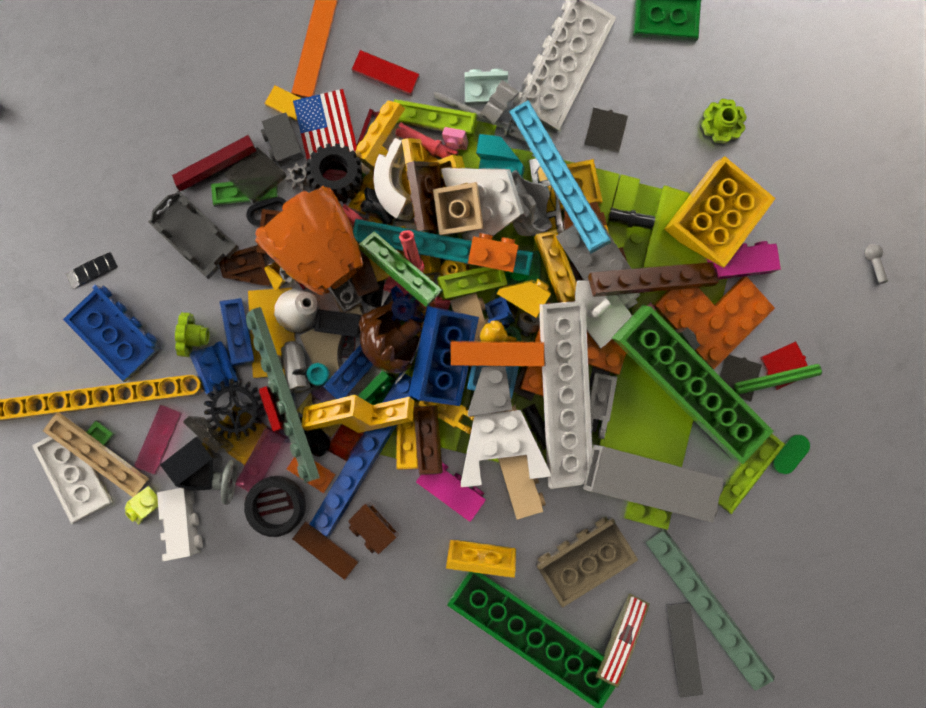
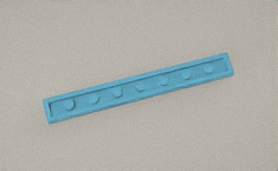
[509,100,611,254]

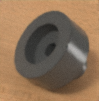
[517,313,540,336]

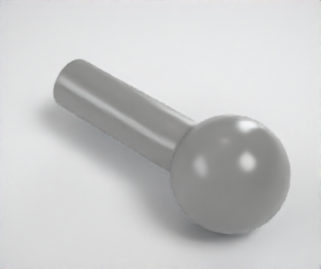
[864,244,888,284]

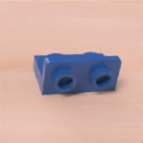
[189,341,238,395]

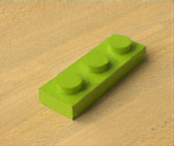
[437,267,507,300]

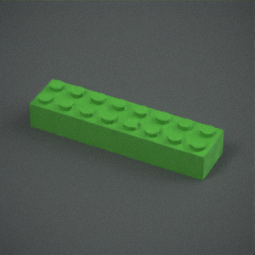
[612,305,774,464]

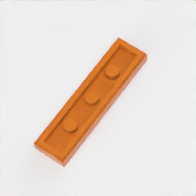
[451,341,544,366]

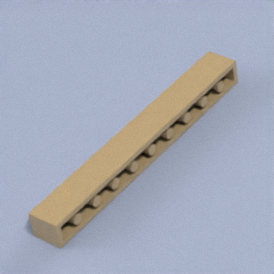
[450,293,546,520]

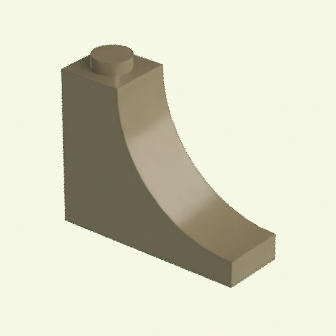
[299,307,365,379]

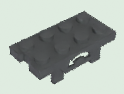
[148,191,239,279]

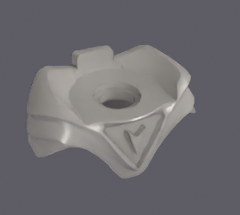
[511,170,552,236]

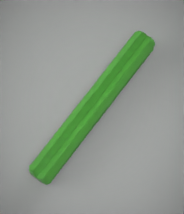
[734,364,822,395]

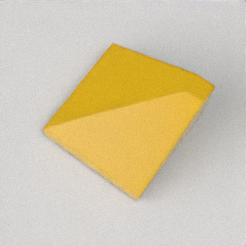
[264,262,286,290]

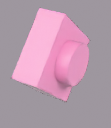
[442,127,468,150]

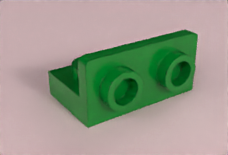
[358,371,397,405]

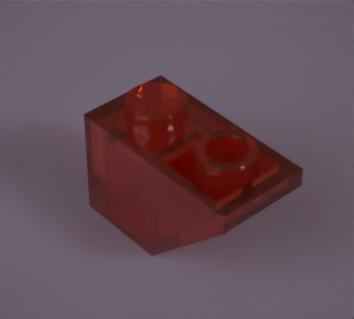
[328,424,365,461]

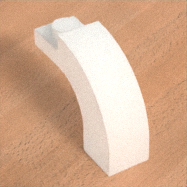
[374,138,414,221]

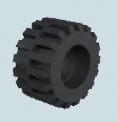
[306,143,363,204]

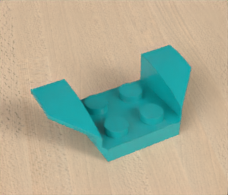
[476,134,524,178]

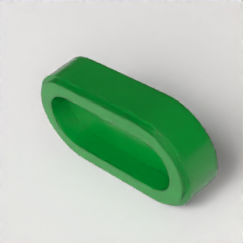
[772,435,810,474]

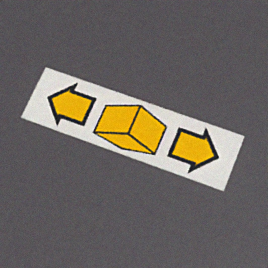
[529,159,564,234]

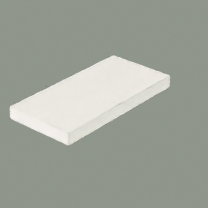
[32,436,113,524]

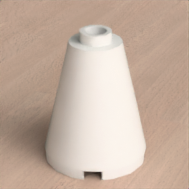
[274,289,318,333]

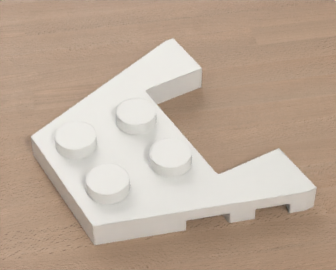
[441,167,524,241]
[461,410,551,487]

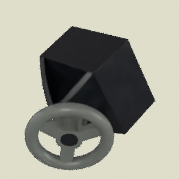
[160,437,237,505]

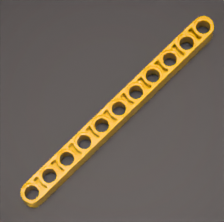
[0,375,204,422]

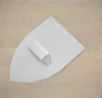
[575,280,632,348]

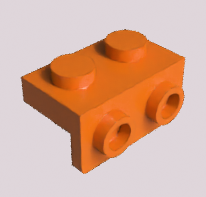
[468,233,519,272]

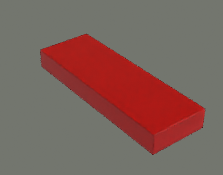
[352,50,420,95]

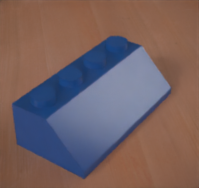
[409,306,479,406]

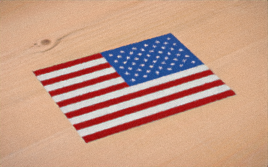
[293,89,357,160]

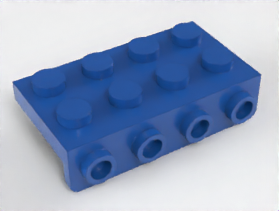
[63,284,161,382]

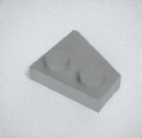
[468,366,512,417]

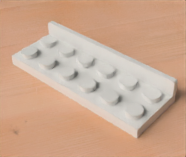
[513,0,616,132]

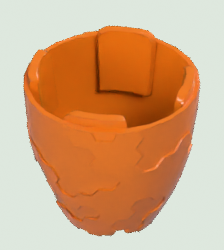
[255,186,363,296]

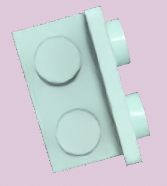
[465,69,508,104]

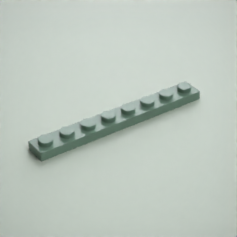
[246,307,320,483]
[646,529,775,691]

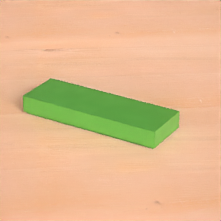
[211,177,279,207]

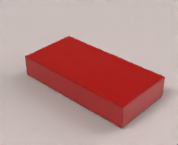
[259,386,283,432]

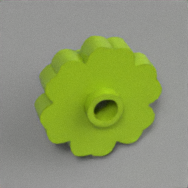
[701,98,747,144]
[175,312,210,357]

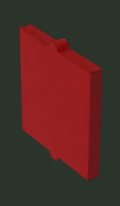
[760,341,808,390]

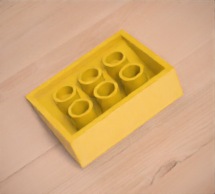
[664,156,776,268]

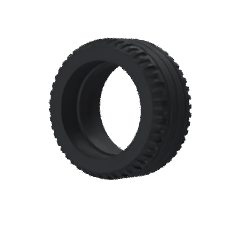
[244,476,306,537]

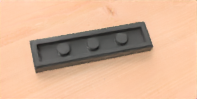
[667,602,703,697]

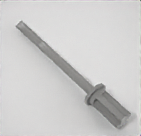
[434,92,527,143]

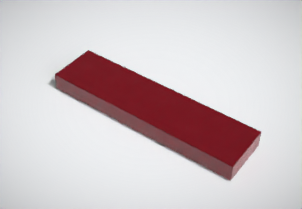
[172,135,257,192]

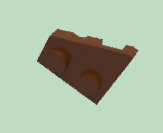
[219,245,272,287]

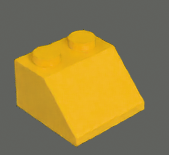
[497,279,551,318]

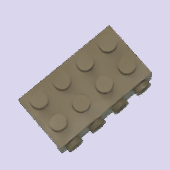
[535,516,638,608]

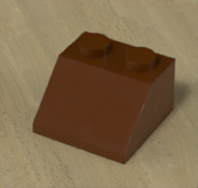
[348,502,400,555]

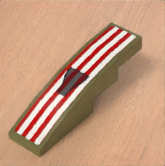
[596,593,650,688]

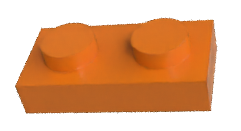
[287,457,337,493]

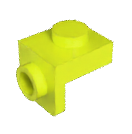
[125,486,158,525]

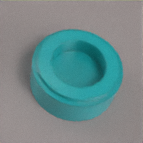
[307,363,330,386]

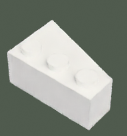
[157,488,203,562]

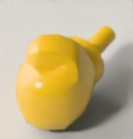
[480,320,516,342]

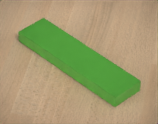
[359,231,442,307]

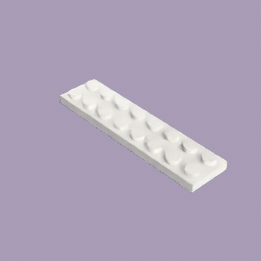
[539,301,592,489]

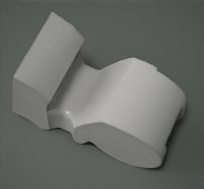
[480,80,519,125]

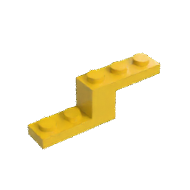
[348,100,405,215]
[302,395,414,433]

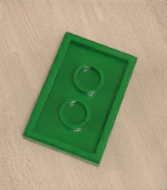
[633,0,701,41]

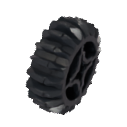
[204,378,265,439]

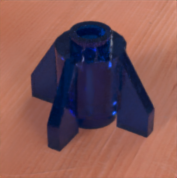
[391,286,425,323]

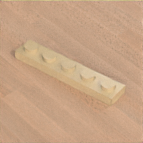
[43,412,149,497]

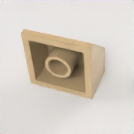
[433,182,483,235]

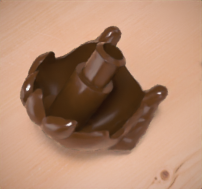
[359,299,422,374]

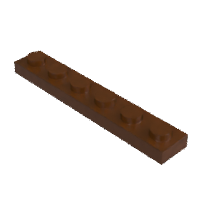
[588,262,719,297]

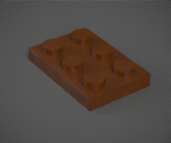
[406,161,443,232]

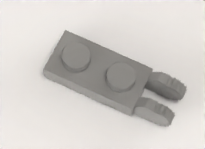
[590,373,617,439]

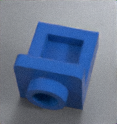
[484,297,515,329]

